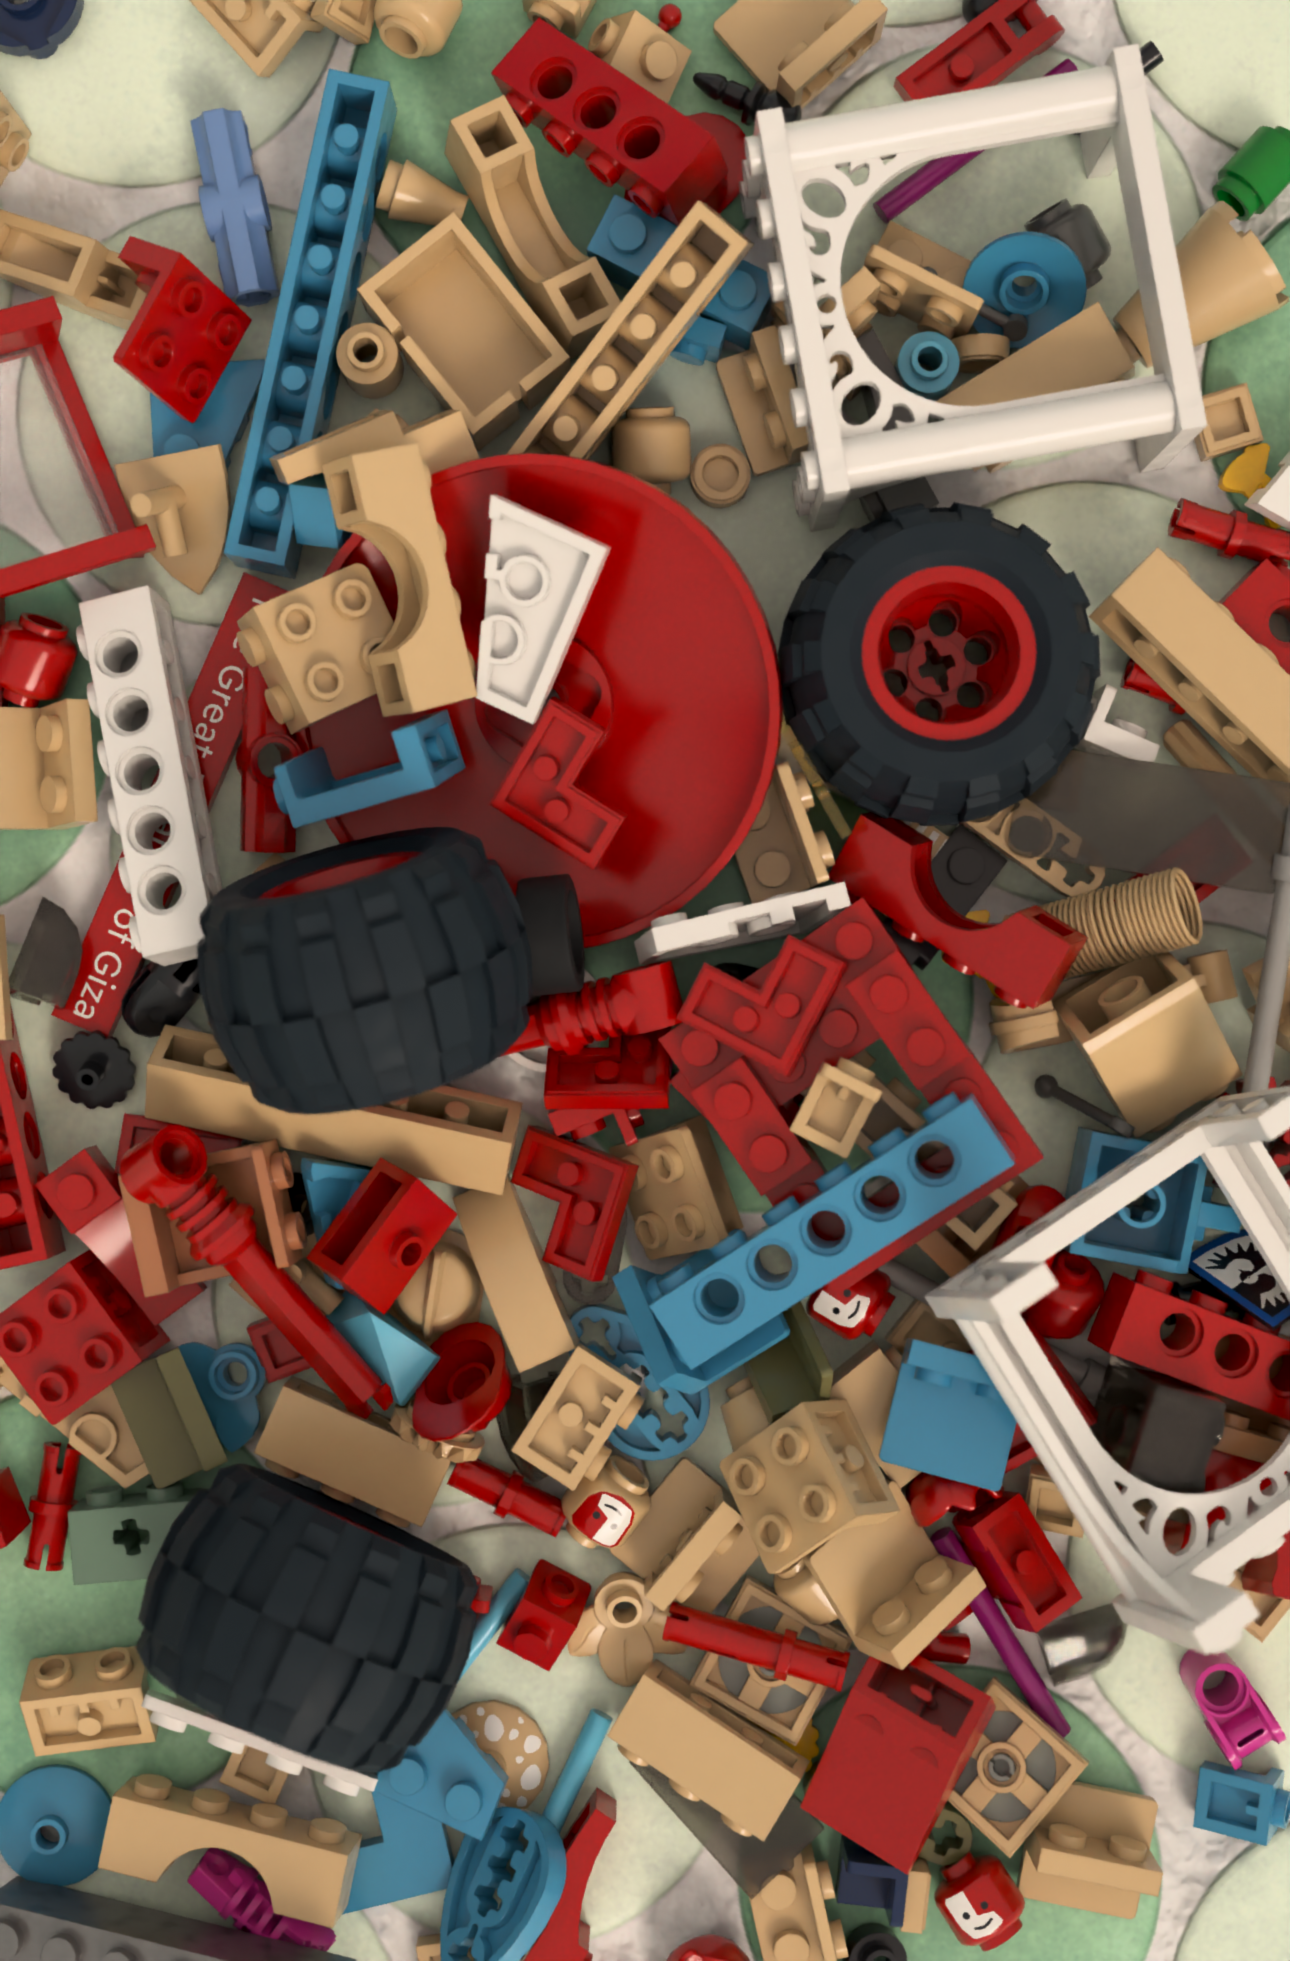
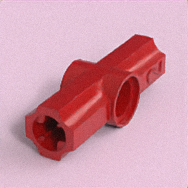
[235,667,303,853]

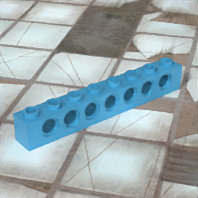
[224,69,397,579]

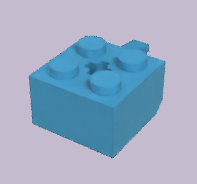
[1063,1127,1241,1274]

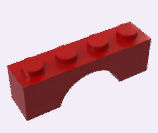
[828,812,1088,1009]

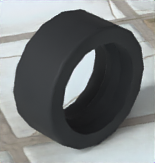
[516,874,585,996]

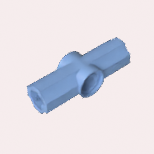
[190,108,280,307]

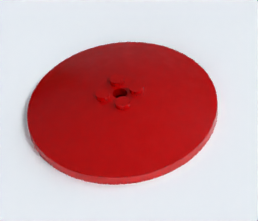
[295,453,783,948]

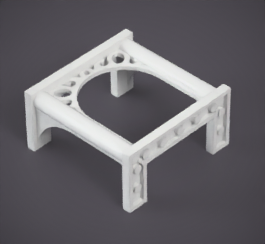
[739,43,1207,532]
[924,1086,1290,1655]

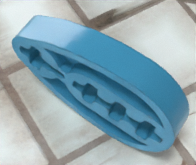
[569,1302,710,1461]
[440,1807,567,1961]

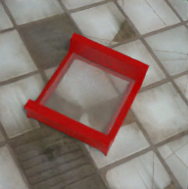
[0,296,156,599]

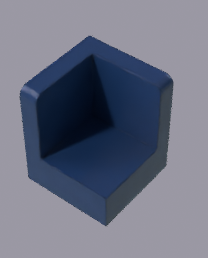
[835,1834,909,1928]

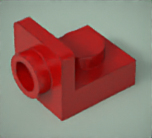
[547,1109,645,1147]

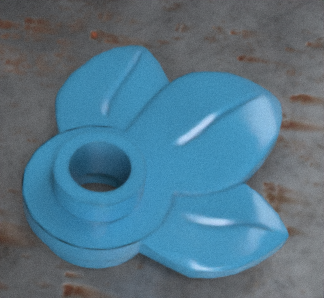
[178,1342,266,1452]

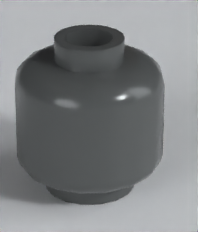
[1024,199,1111,289]

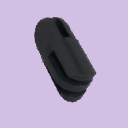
[121,958,201,1038]

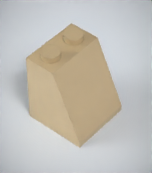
[1052,952,1243,1139]

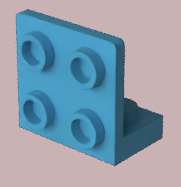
[612,1229,790,1395]
[879,1338,1017,1491]

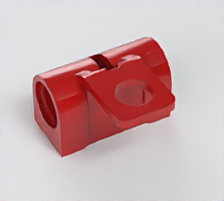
[943,1491,1083,1633]

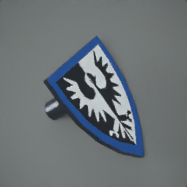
[1188,1229,1290,1331]

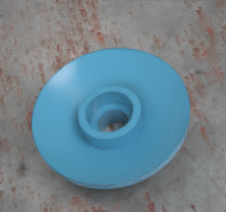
[963,232,1087,349]
[0,1764,112,1886]

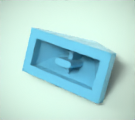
[326,1290,441,1406]

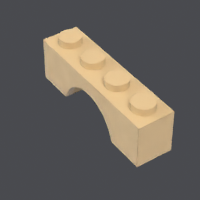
[444,95,621,359]
[322,442,478,717]
[98,1774,362,1928]

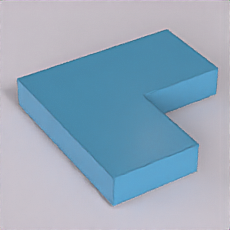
[342,1791,454,1914]

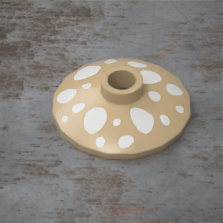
[452,1700,549,1809]

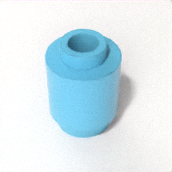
[894,331,960,401]

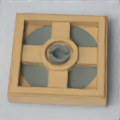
[689,1574,853,1746]
[948,1676,1089,1858]

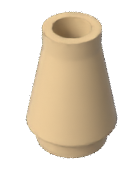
[375,159,469,226]

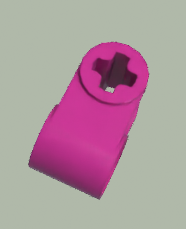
[1179,1649,1286,1771]

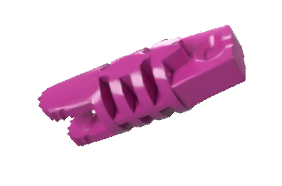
[187,1848,336,1952]

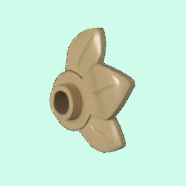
[567,1572,687,1687]

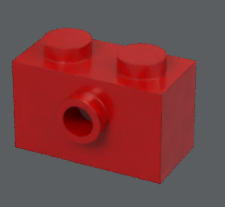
[306,1157,458,1315]

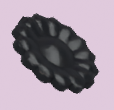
[52,1030,136,1109]

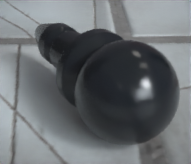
[693,72,802,126]

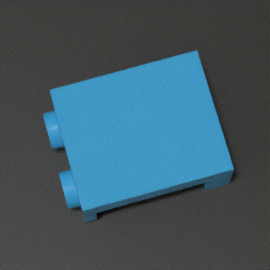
[273,709,466,828]

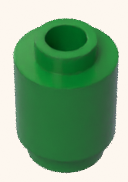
[1212,126,1290,221]

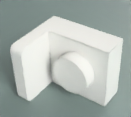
[1074,684,1160,775]

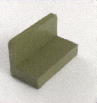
[743,1272,834,1425]
[111,1347,228,1489]

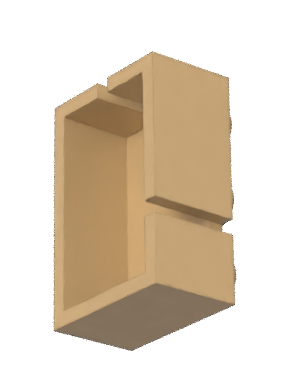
[357,212,571,451]

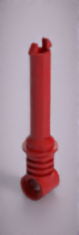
[500,960,683,1057]
[119,1125,393,1419]

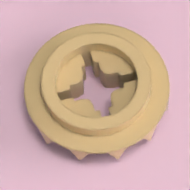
[389,1399,485,1463]

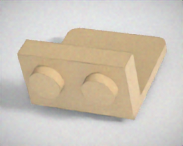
[237,563,394,735]

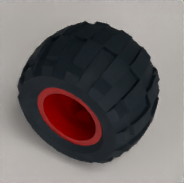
[777,502,1100,826]
[197,827,533,1115]
[135,1463,479,1772]

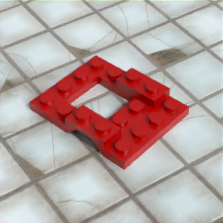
[658,897,1044,1297]

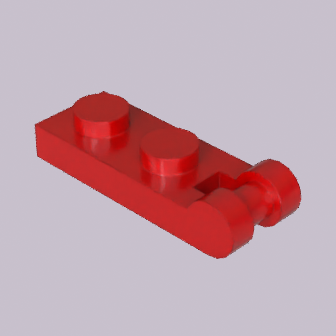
[893,0,1065,102]

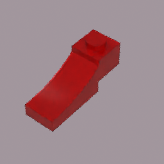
[35,1145,207,1327]
[519,1787,617,1961]

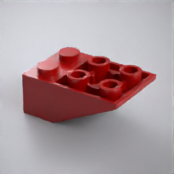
[800,1654,996,1875]

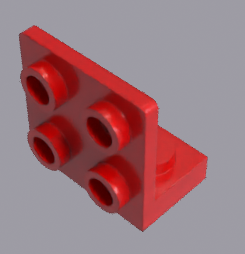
[113,236,252,423]
[0,1250,170,1425]

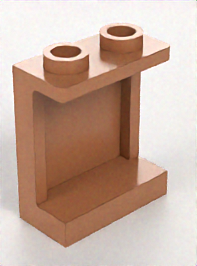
[118,1138,307,1298]

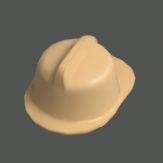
[388,1229,484,1347]

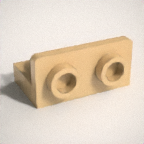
[189,0,325,78]
[716,325,809,476]
[511,1343,645,1491]
[19,1646,159,1757]
[741,1840,849,1961]

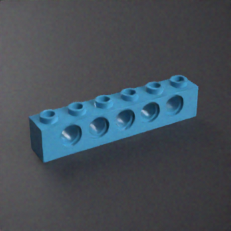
[649,1091,1015,1370]

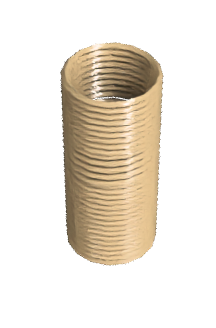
[1002,867,1203,979]

